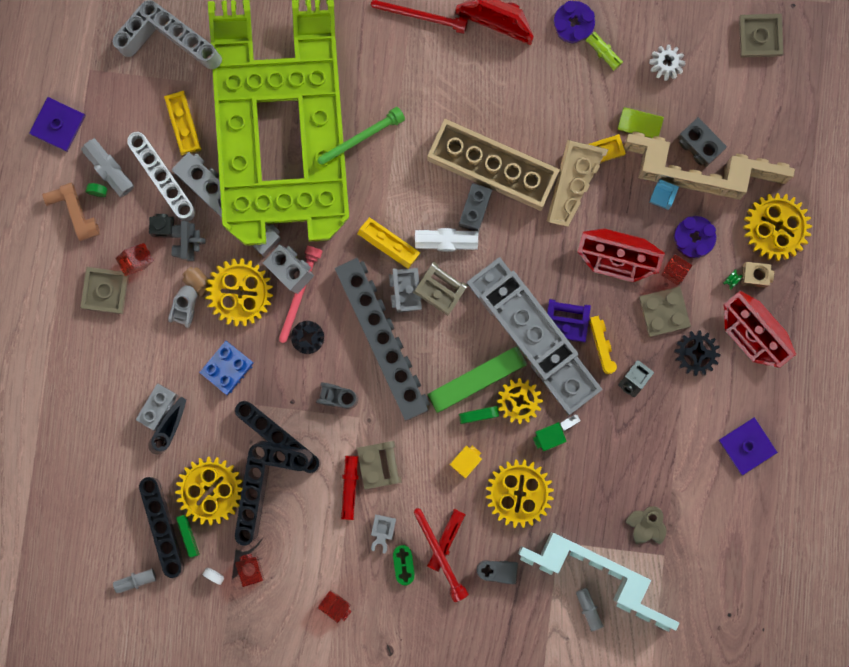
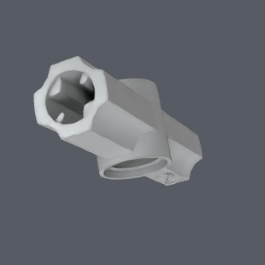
[81,138,134,198]

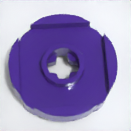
[554,1,595,43]
[674,216,717,258]

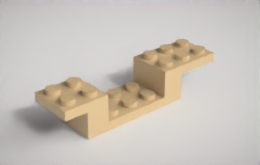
[623,132,795,200]

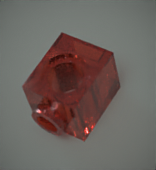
[115,243,154,276]
[660,254,692,285]
[235,553,265,587]
[317,590,352,623]

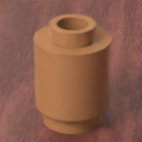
[182,266,211,298]

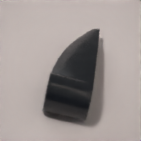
[148,397,187,455]

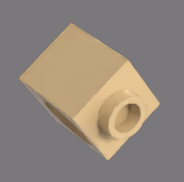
[741,262,774,288]

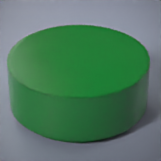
[85,183,108,197]

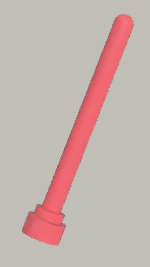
[279,245,323,343]

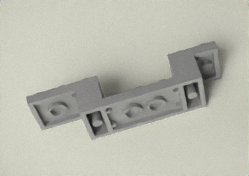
[466,257,603,415]

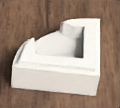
[560,414,581,431]

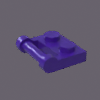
[547,299,591,342]

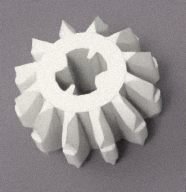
[649,45,685,81]

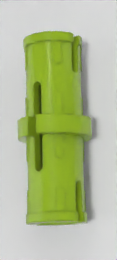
[586,31,623,71]

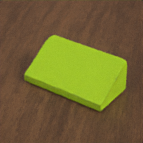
[617,107,664,139]

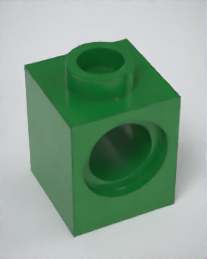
[533,422,567,452]

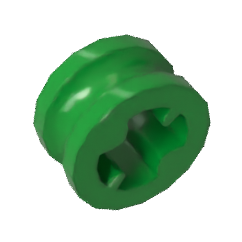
[723,269,743,290]

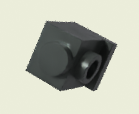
[149,214,174,238]

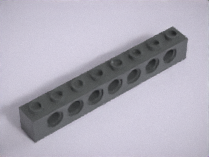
[335,258,430,422]

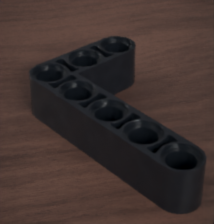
[235,441,313,546]

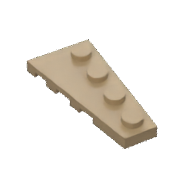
[547,140,608,226]

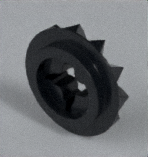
[291,320,324,354]

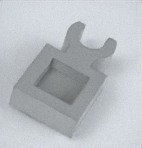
[371,514,396,553]

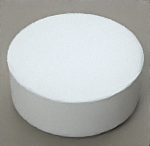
[202,568,224,585]

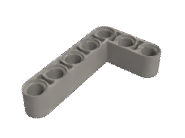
[112,0,222,69]

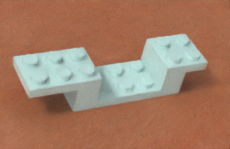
[517,532,679,632]

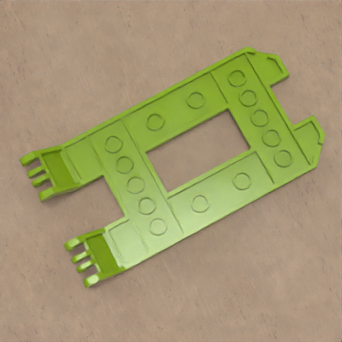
[208,0,349,246]

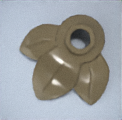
[626,506,667,544]

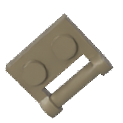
[413,262,468,316]
[357,441,402,489]

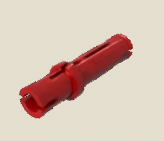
[341,456,359,520]
[427,509,466,572]

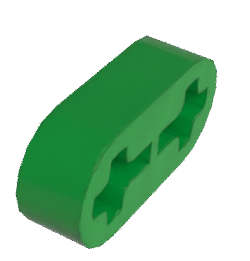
[458,406,499,424]
[393,545,415,585]

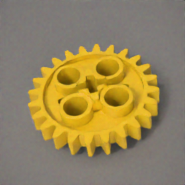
[743,193,812,261]
[204,258,273,326]
[175,457,243,525]
[485,459,554,528]

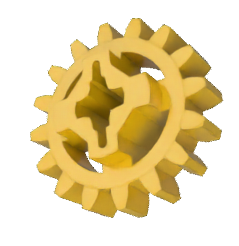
[497,378,543,424]

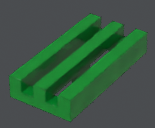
[176,515,200,558]

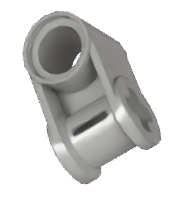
[168,285,197,328]

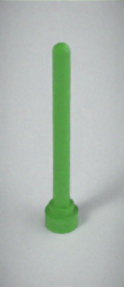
[317,107,405,165]

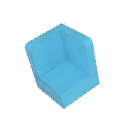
[649,179,679,210]

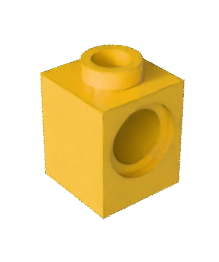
[450,445,482,479]

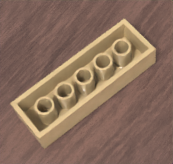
[427,119,560,211]

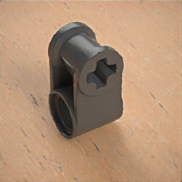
[316,382,358,409]
[476,560,518,584]

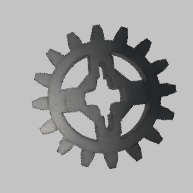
[674,330,721,376]

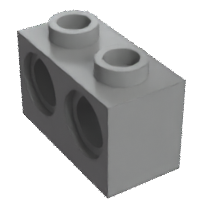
[263,244,315,294]
[136,383,179,431]

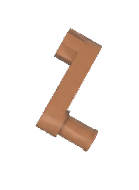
[42,182,100,241]

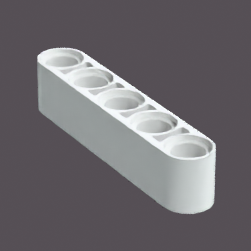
[127,132,195,221]

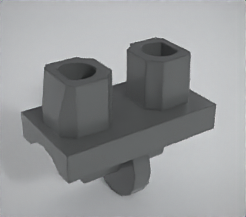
[171,221,206,261]

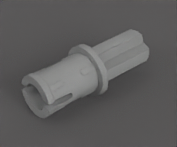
[113,568,157,593]
[576,588,603,631]

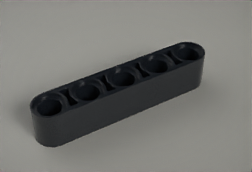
[235,401,321,473]
[139,477,184,578]

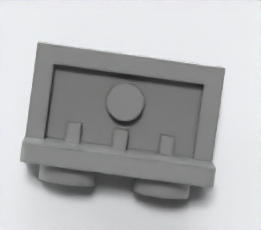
[389,268,422,313]

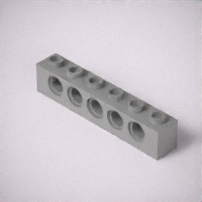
[172,152,281,257]

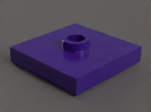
[29,97,86,152]
[718,417,778,476]

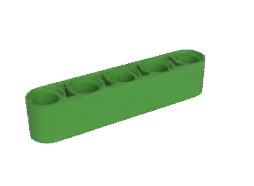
[427,346,527,413]

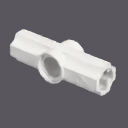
[415,228,478,252]

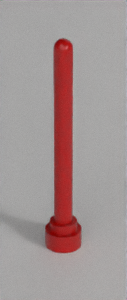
[370,0,468,34]
[414,508,469,602]

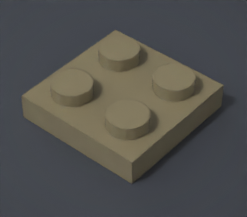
[739,14,783,57]
[80,267,129,314]
[639,286,691,338]

